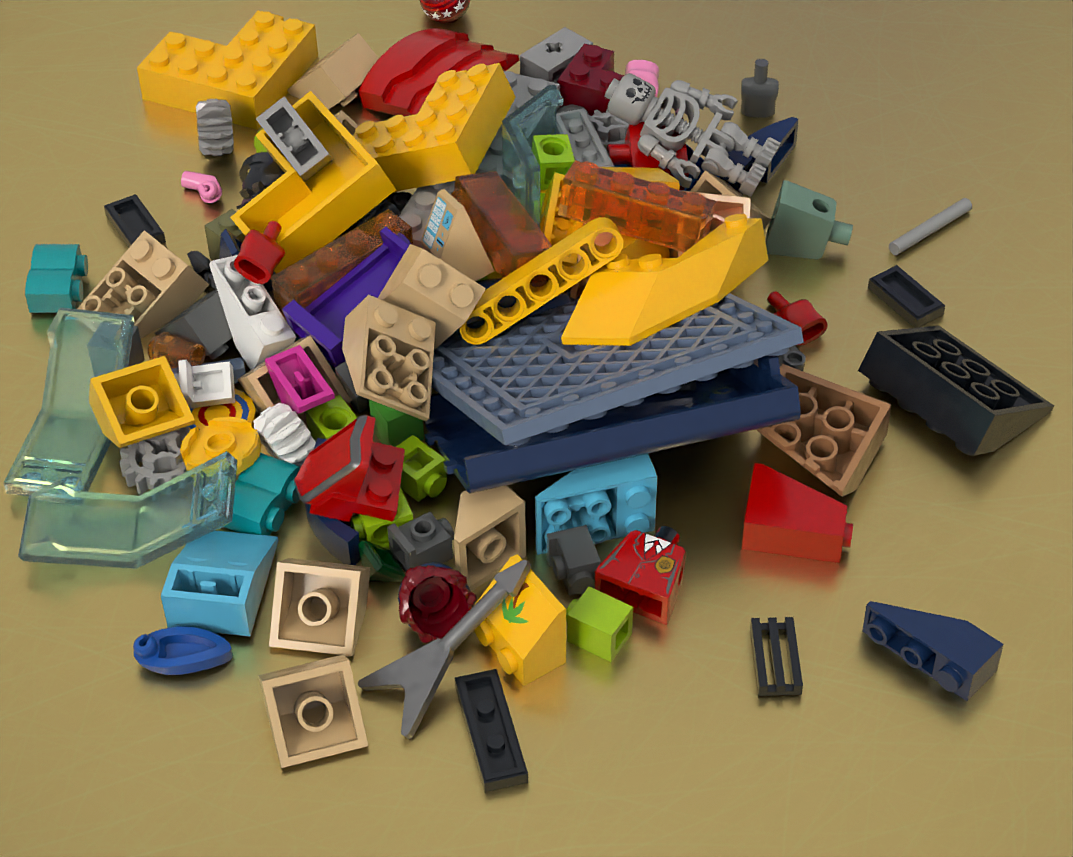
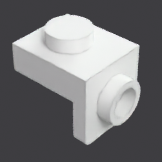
[174,359,235,408]

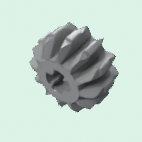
[196,98,234,156]

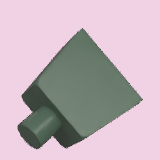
[765,180,853,260]

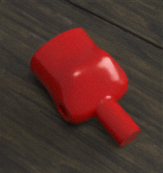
[234,221,285,284]
[767,291,828,346]

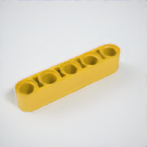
[459,217,623,345]

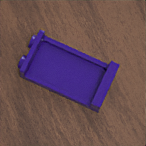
[282,227,411,368]

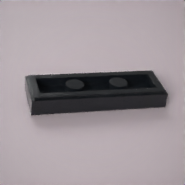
[455,669,529,792]

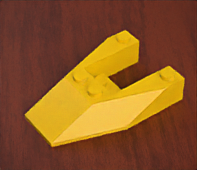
[561,214,769,346]

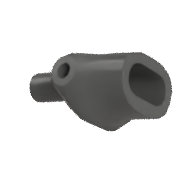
[741,59,779,118]

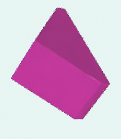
[265,345,335,414]

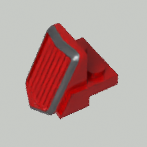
[294,415,405,522]

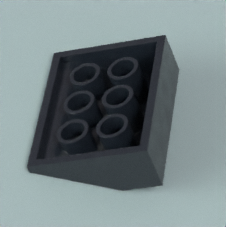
[858,325,1054,456]

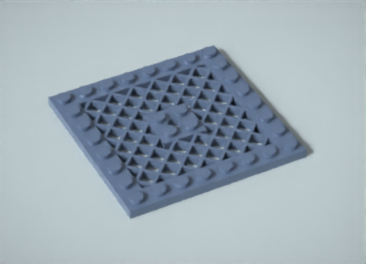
[431,290,804,446]

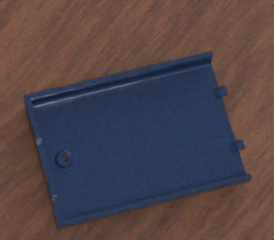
[424,355,801,494]

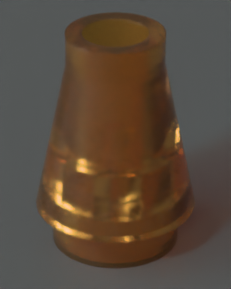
[148,332,205,368]

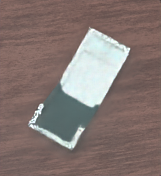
[502,85,563,234]
[4,307,134,503]
[18,451,237,569]

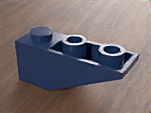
[862,601,1004,701]

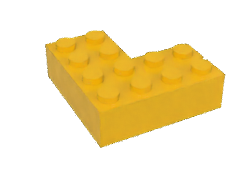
[137,10,318,130]
[353,63,516,192]
[230,91,396,282]

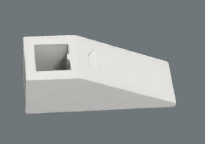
[209,255,296,370]

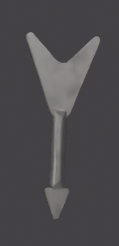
[358,560,531,739]

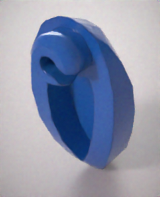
[133,626,233,675]

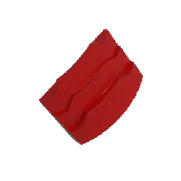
[358,28,520,117]

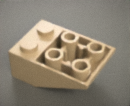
[73,230,209,339]
[342,295,436,421]

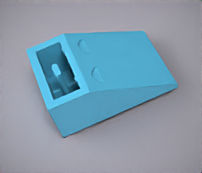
[535,454,657,555]
[161,529,279,636]

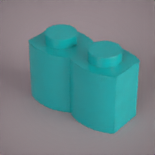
[25,244,88,313]
[217,453,300,536]

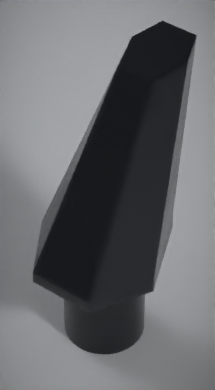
[187,251,215,293]

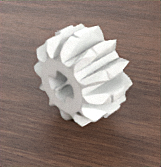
[253,403,316,467]

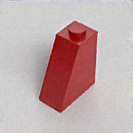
[742,463,853,563]

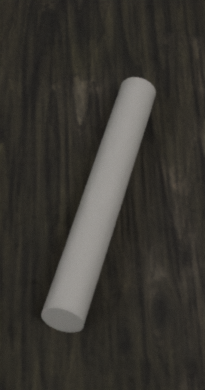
[889,198,972,255]

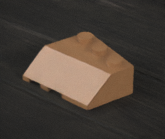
[755,364,891,497]

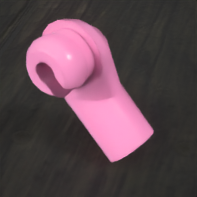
[181,171,222,203]

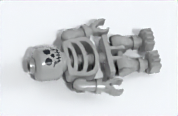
[604,73,781,197]

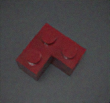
[557,43,624,116]

